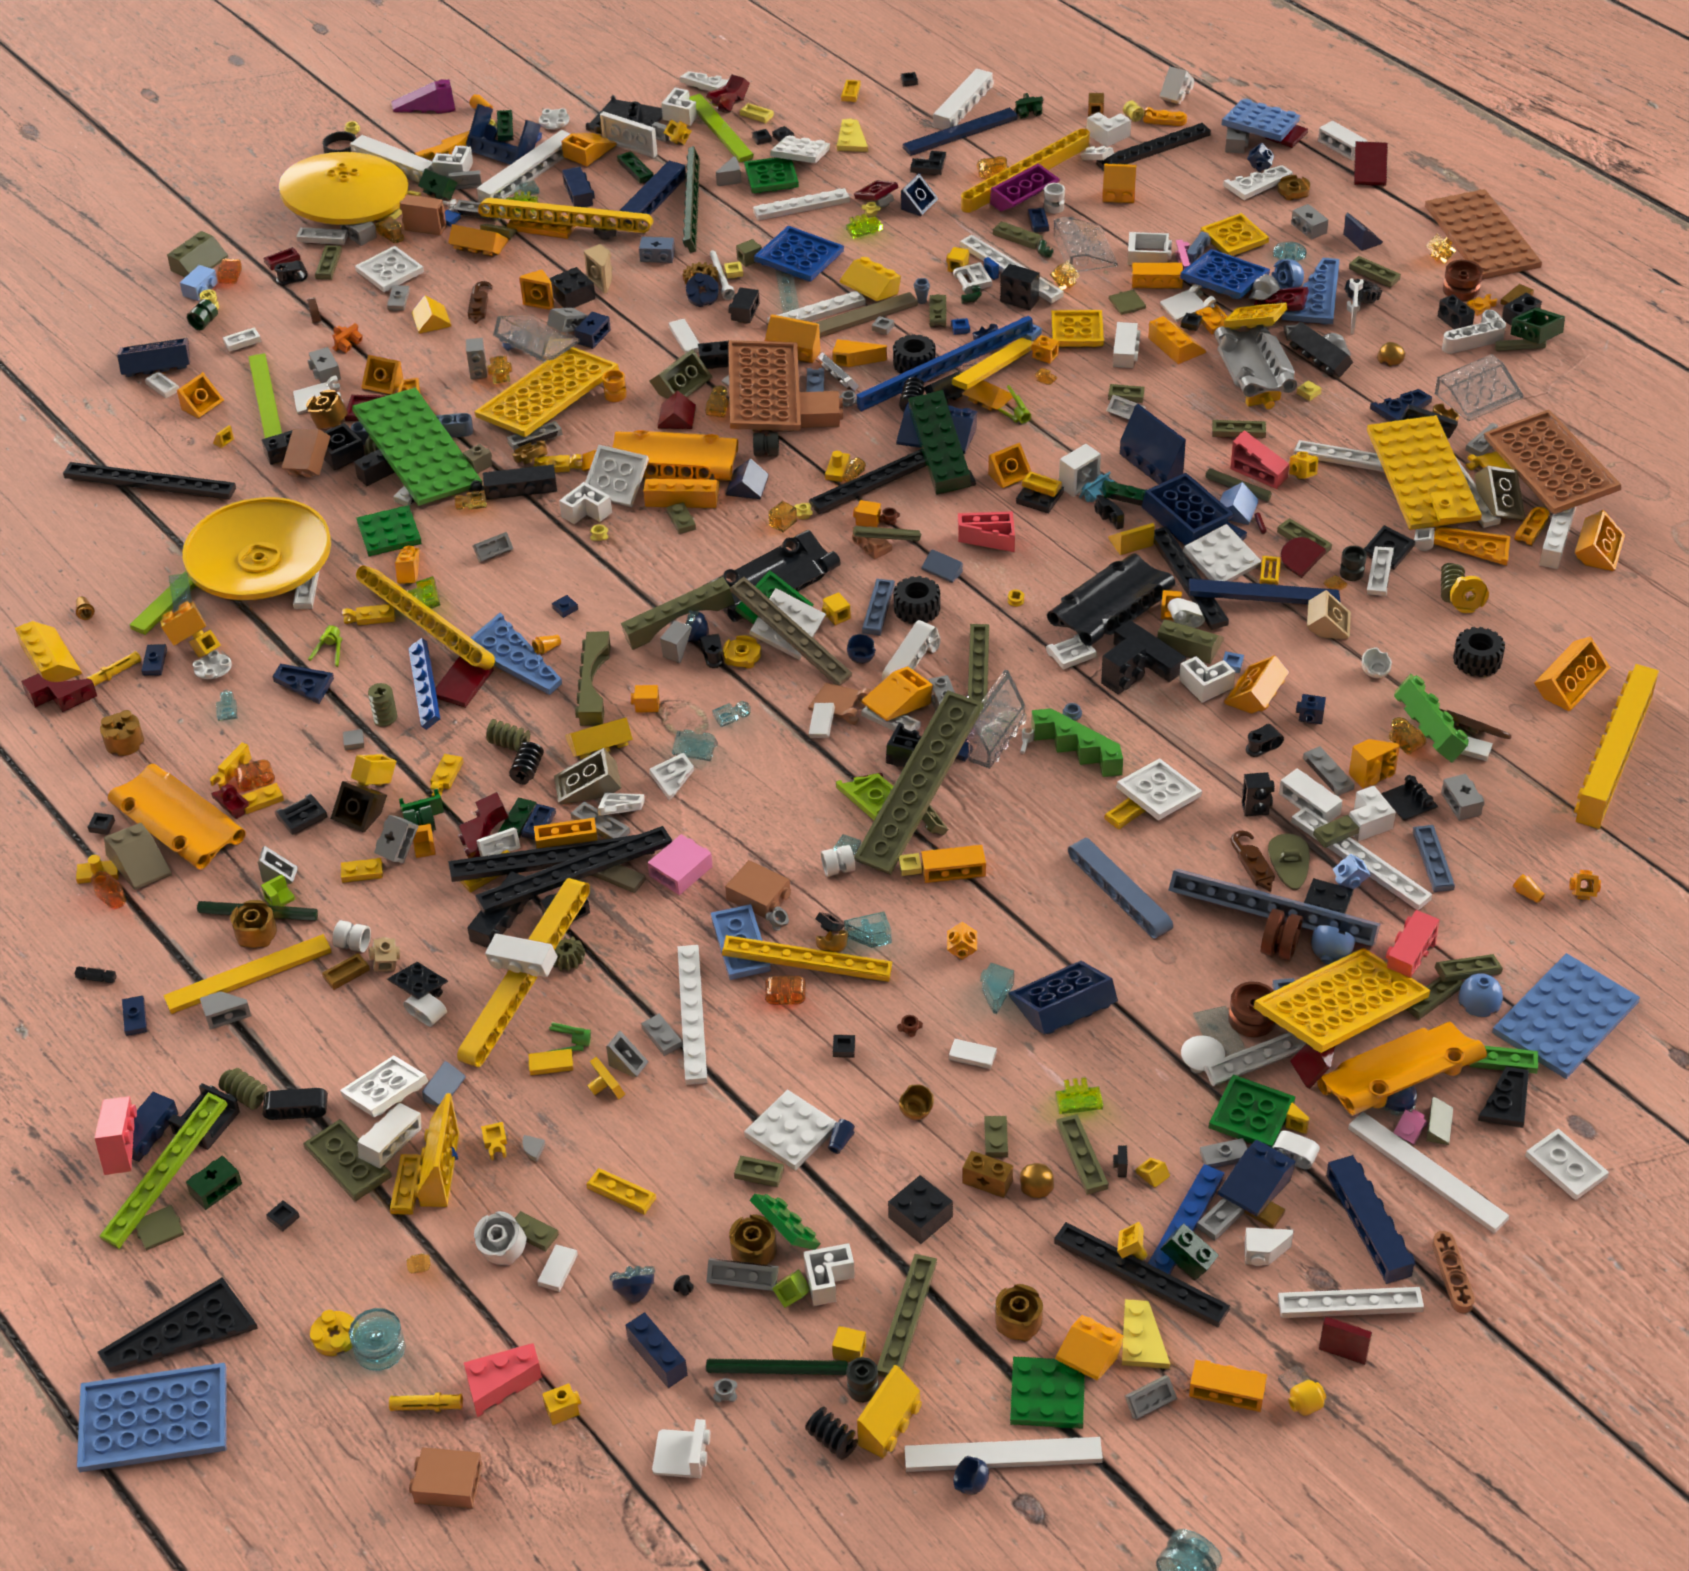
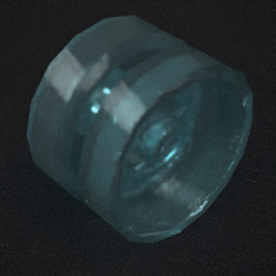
[349,1308,406,1371]
[1156,1529,1222,1571]

